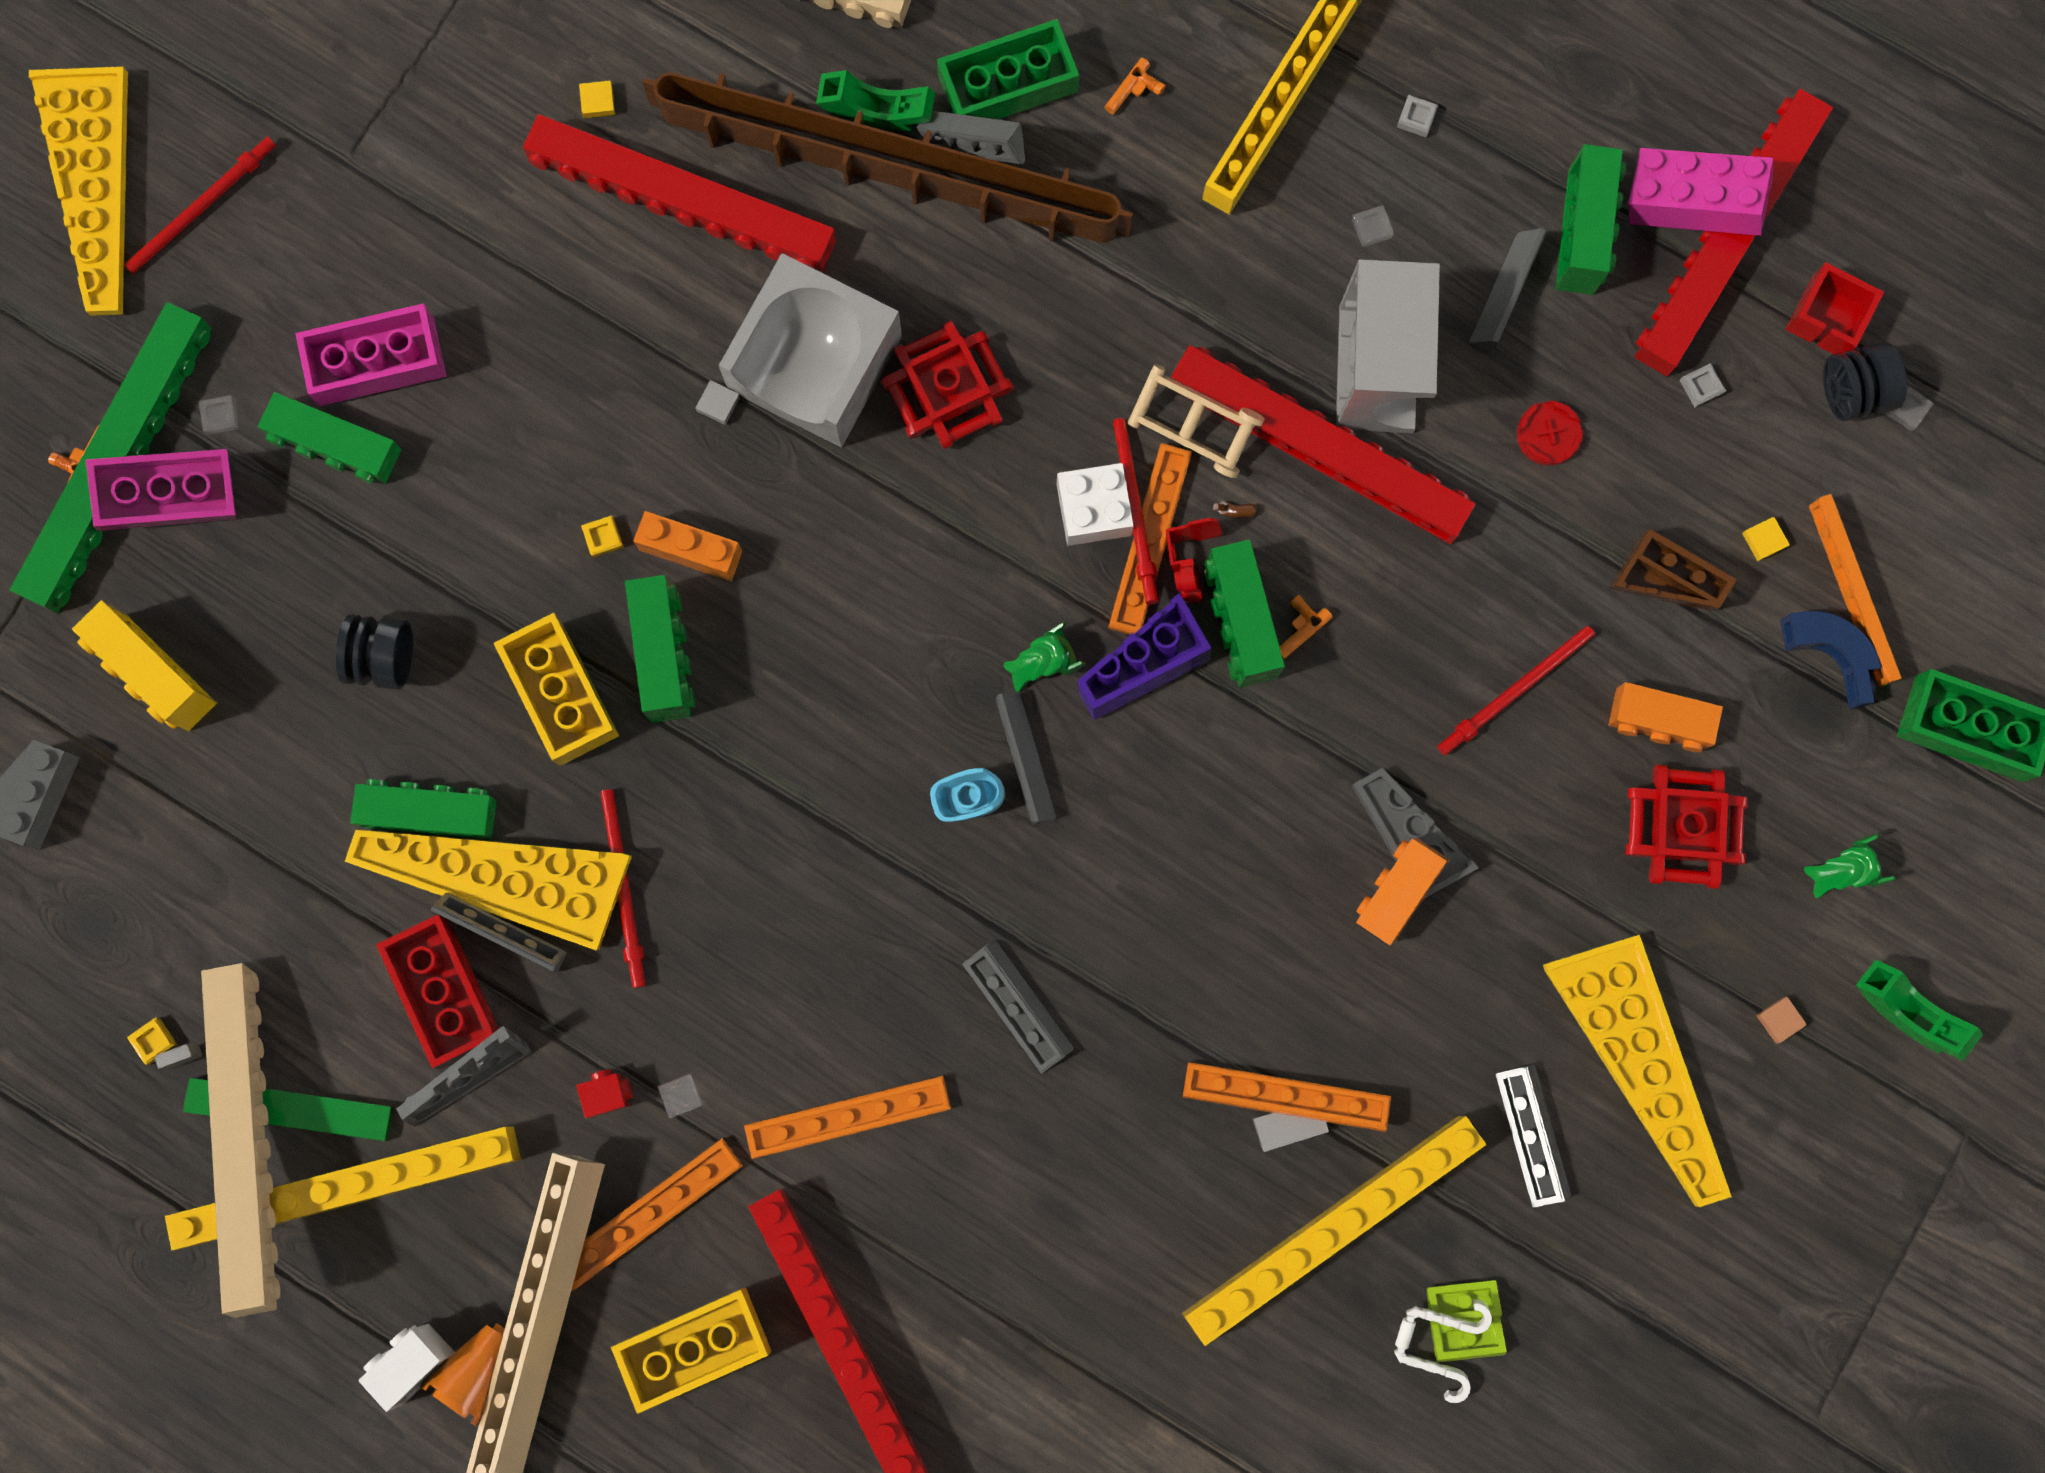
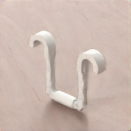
[1394,1299,1492,1403]

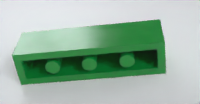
[257,392,402,484]
[350,779,497,839]

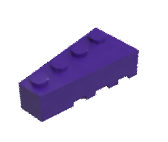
[1077,593,1211,720]

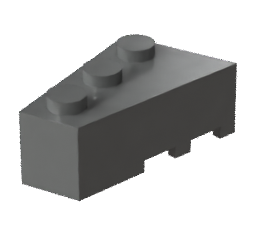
[0,740,80,850]

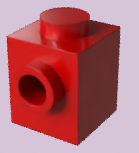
[576,1069,633,1118]

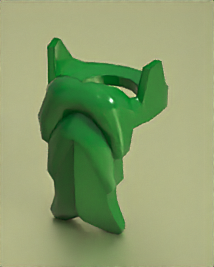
[1004,621,1086,692]
[1804,833,1897,898]

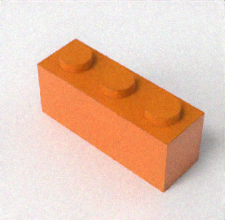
[633,511,743,582]
[1608,682,1723,753]
[1356,837,1450,945]

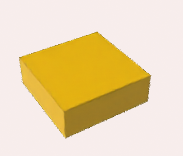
[579,81,615,118]
[581,515,624,558]
[1742,517,1790,561]
[127,1017,178,1065]

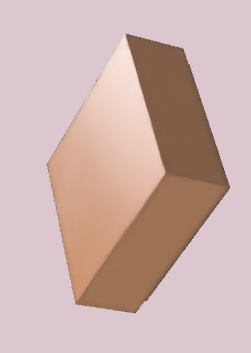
[1756,996,1807,1044]

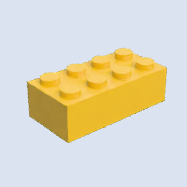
[72,600,217,732]
[494,613,619,766]
[611,1287,772,1414]

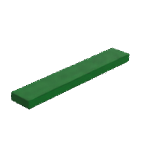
[183,1078,394,1141]

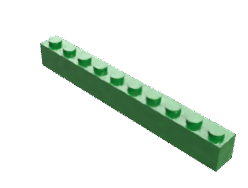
[9,302,212,614]

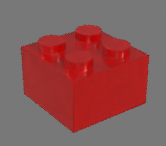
[1785,262,1884,354]

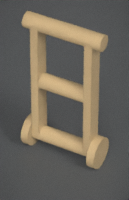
[1128,364,1265,478]

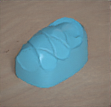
[930,768,1005,822]

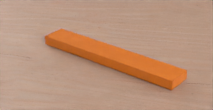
[1108,443,1192,635]
[1809,494,1901,688]
[1183,1062,1391,1132]
[744,1076,951,1159]
[572,1138,743,1291]

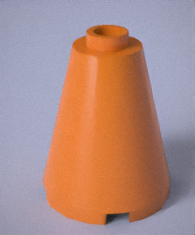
[420,1323,505,1427]

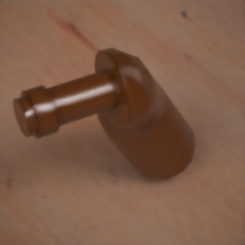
[1213,501,1257,518]

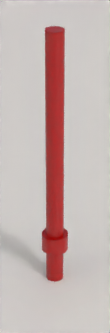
[124,136,277,274]
[1113,418,1159,605]
[1437,626,1595,756]
[600,789,646,989]

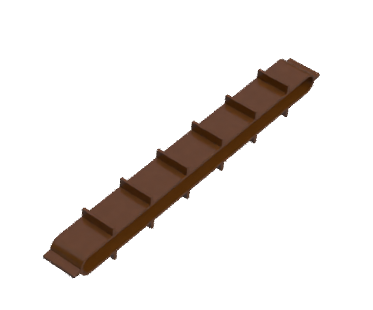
[642,72,1133,243]

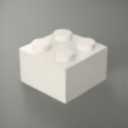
[1057,463,1133,546]
[358,1323,455,1412]

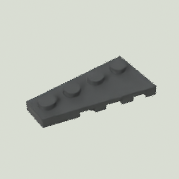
[1352,768,1479,899]
[396,1025,532,1127]

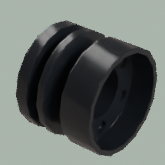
[1823,342,1908,422]
[336,614,414,690]

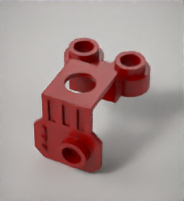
[1166,518,1223,604]

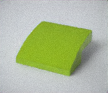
[1427,1280,1507,1363]

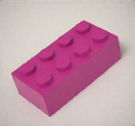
[1628,148,1773,236]
[295,303,447,406]
[86,449,236,531]

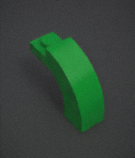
[816,70,935,131]
[1856,960,1983,1061]

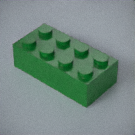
[937,19,1079,119]
[1555,144,1626,295]
[1202,539,1285,689]
[625,575,695,723]
[1896,669,2045,782]

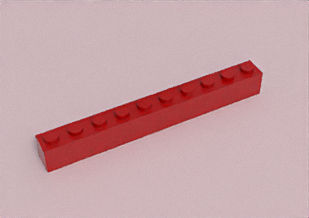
[1634,88,1833,377]
[523,114,837,273]
[1170,345,1475,545]
[748,1189,929,1473]

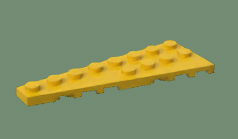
[29,67,128,316]
[345,830,632,950]
[1543,935,1732,1207]

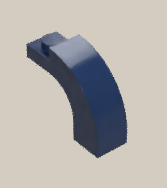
[1780,611,1881,709]

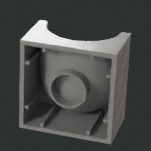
[719,253,902,448]
[1336,260,1440,433]

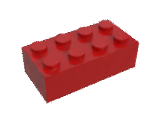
[376,914,499,1069]

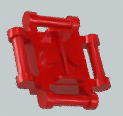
[881,321,1014,450]
[1625,765,1748,889]

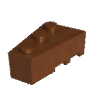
[1609,529,1737,611]

